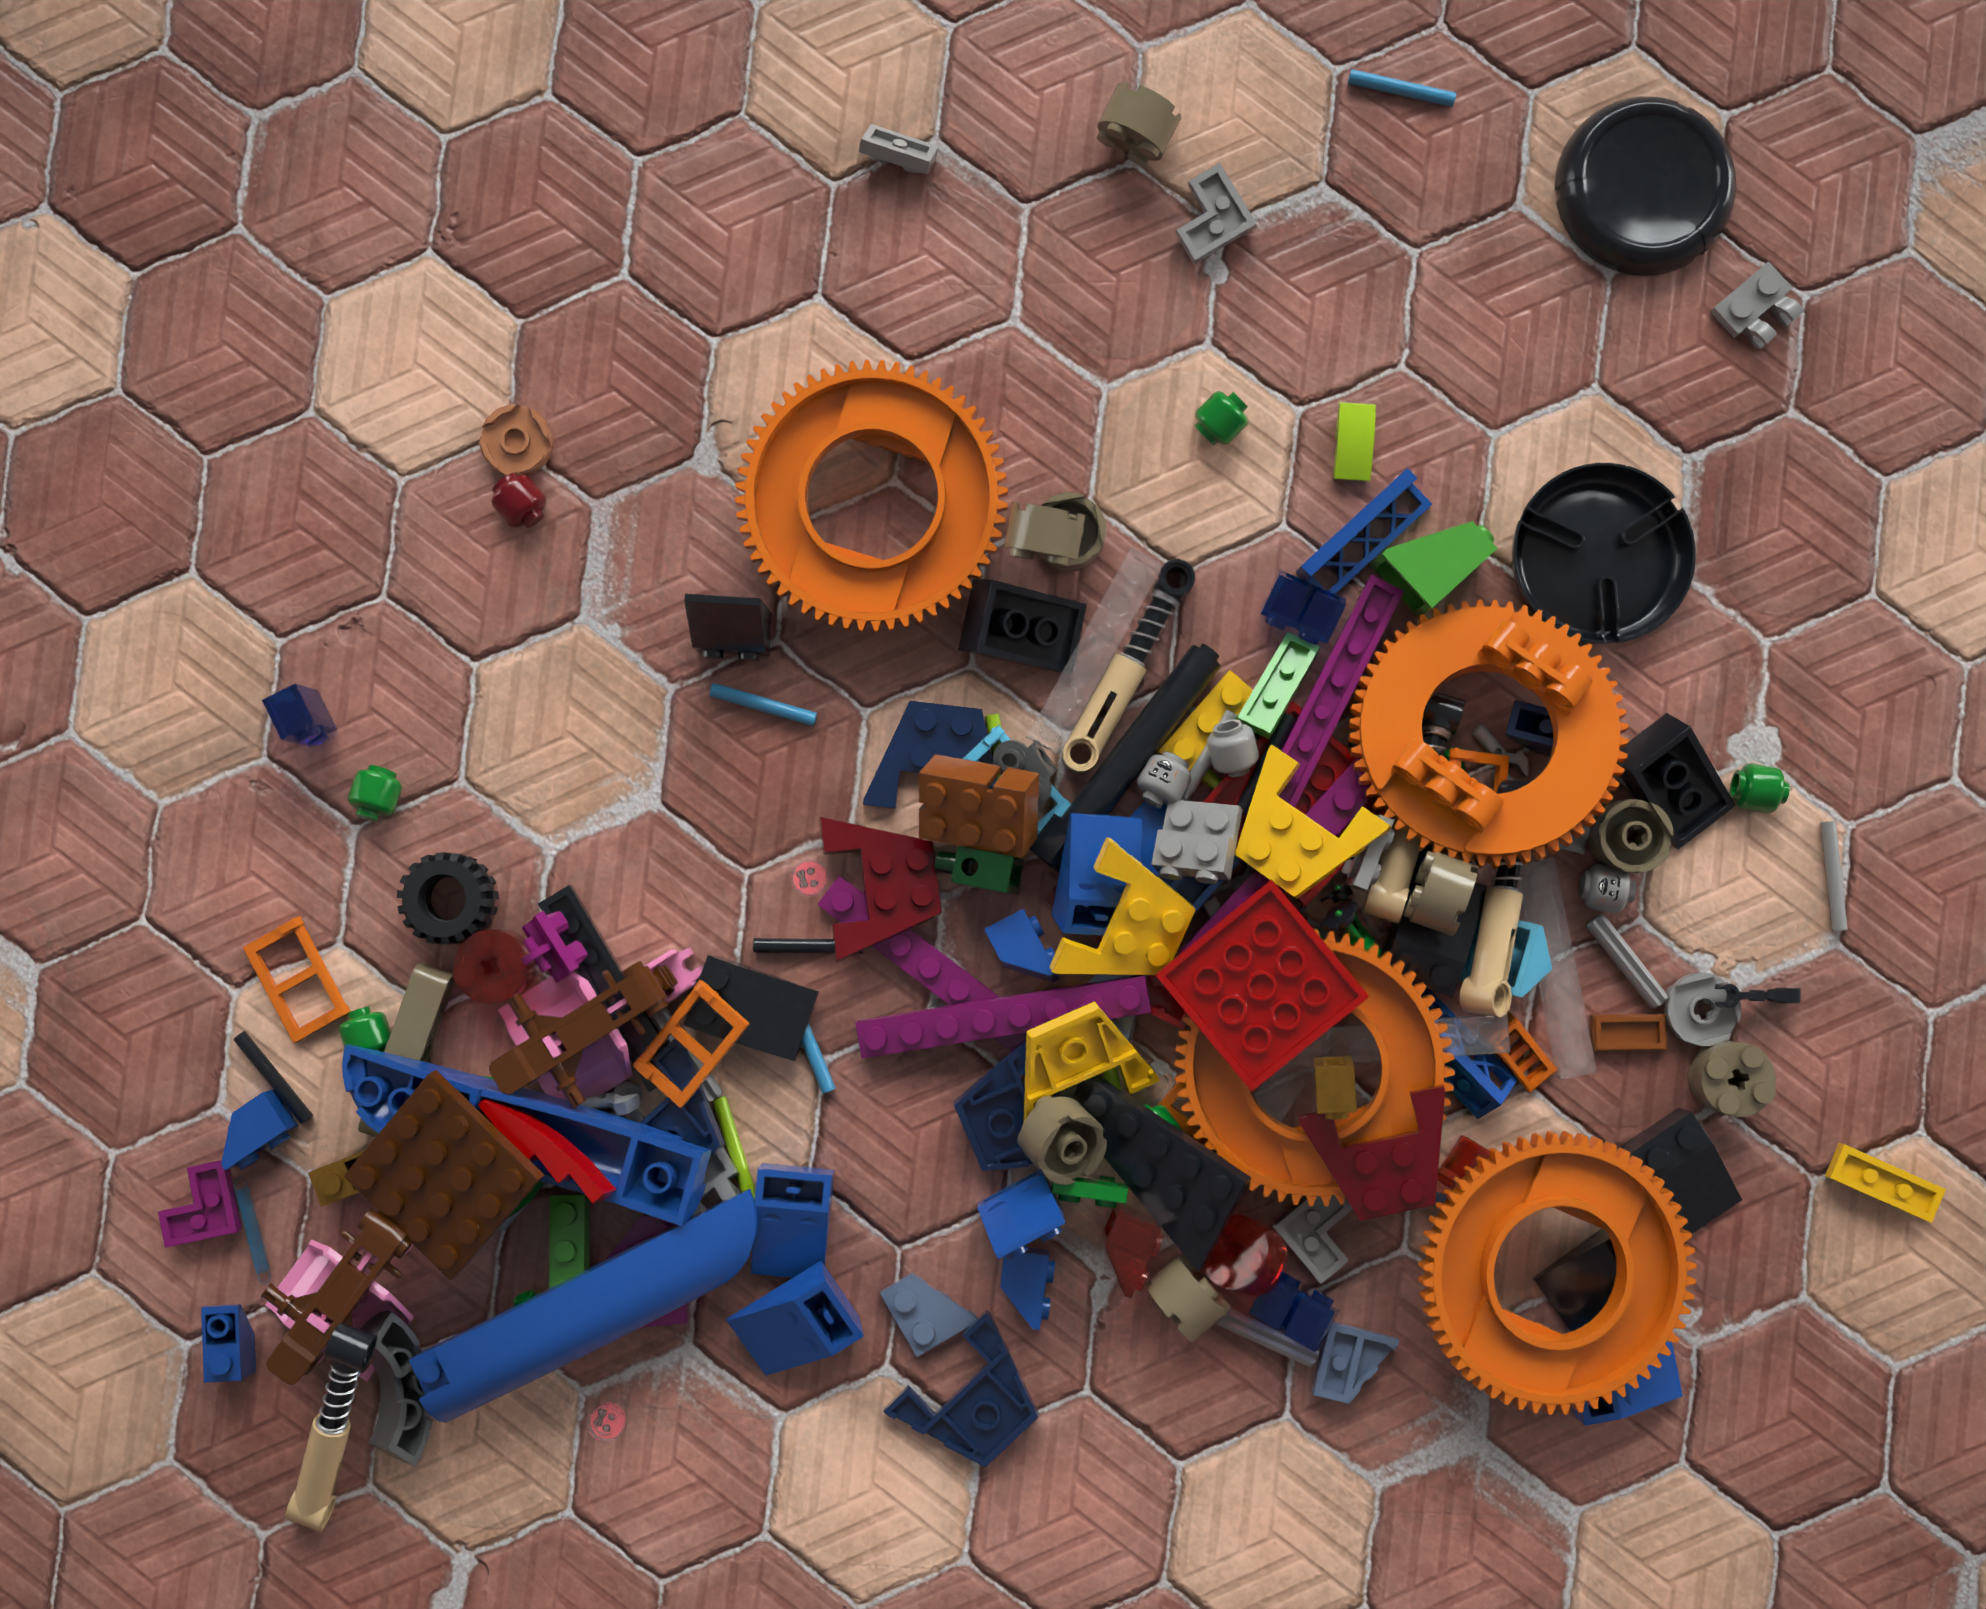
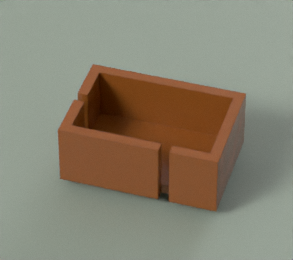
[919,754,1039,858]

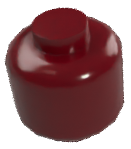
[491,473,546,528]

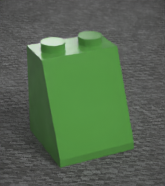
[1370,521,1498,617]

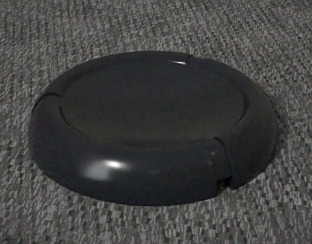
[1555,96,1736,276]
[1512,463,1696,644]

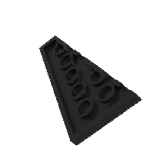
[1053,1075,1251,1272]

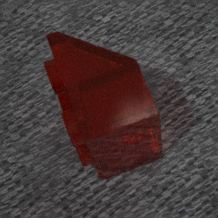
[1102,1202,1164,1298]

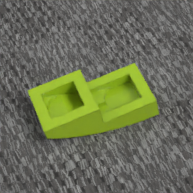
[1333,402,1376,481]

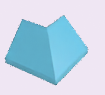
[1459,910,1552,997]

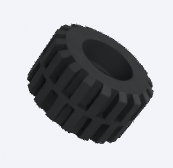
[396,852,499,945]

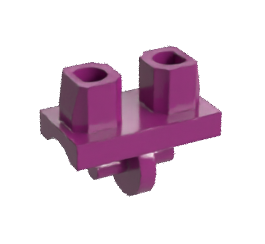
[521,911,588,983]

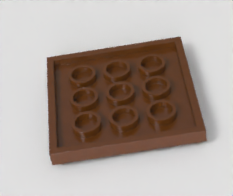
[344,1070,544,1281]

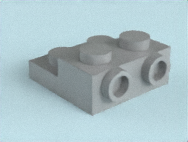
[1151,800,1243,884]

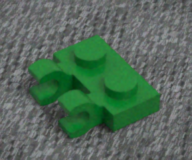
[1051,1175,1128,1208]

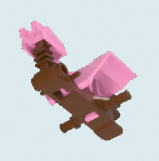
[489,947,703,1109]
[261,1209,414,1385]

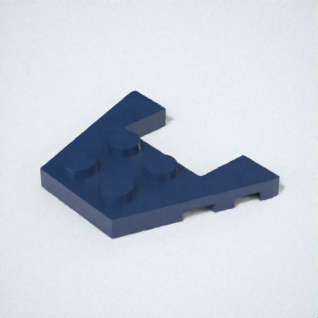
[863,701,996,809]
[600,1039,725,1157]
[953,1040,1033,1171]
[883,1310,1039,1468]

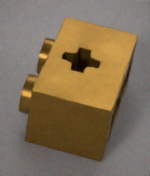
[1313,1056,1357,1120]

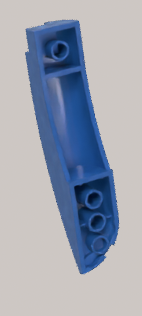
[342,1044,712,1226]
[409,1189,758,1423]

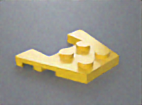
[1235,744,1392,899]
[1049,837,1196,975]
[1024,1001,1160,1121]

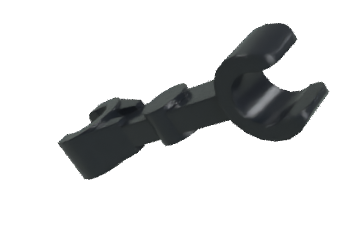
[1715,983,1801,1008]

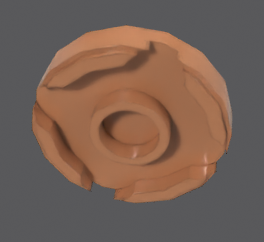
[479,404,553,476]

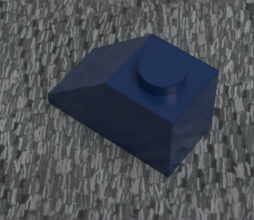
[1505,700,1553,757]

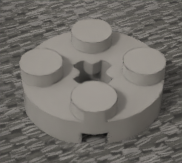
[1664,972,1741,1046]

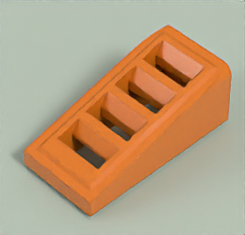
[1479,1011,1557,1093]

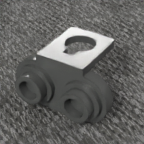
[993,740,1057,806]

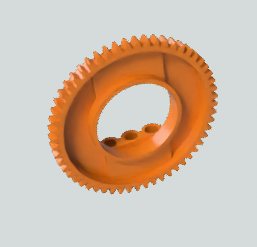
[735,360,1008,633]
[1348,599,1629,869]
[1175,929,1455,1207]
[1418,1131,1697,1415]

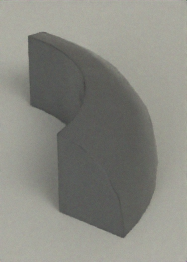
[360,1311,433,1467]

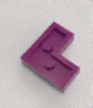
[158,1160,242,1248]

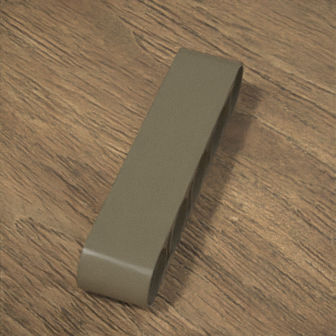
[358,962,456,1137]

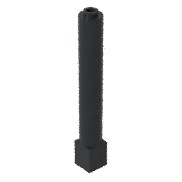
[1029,644,1221,872]

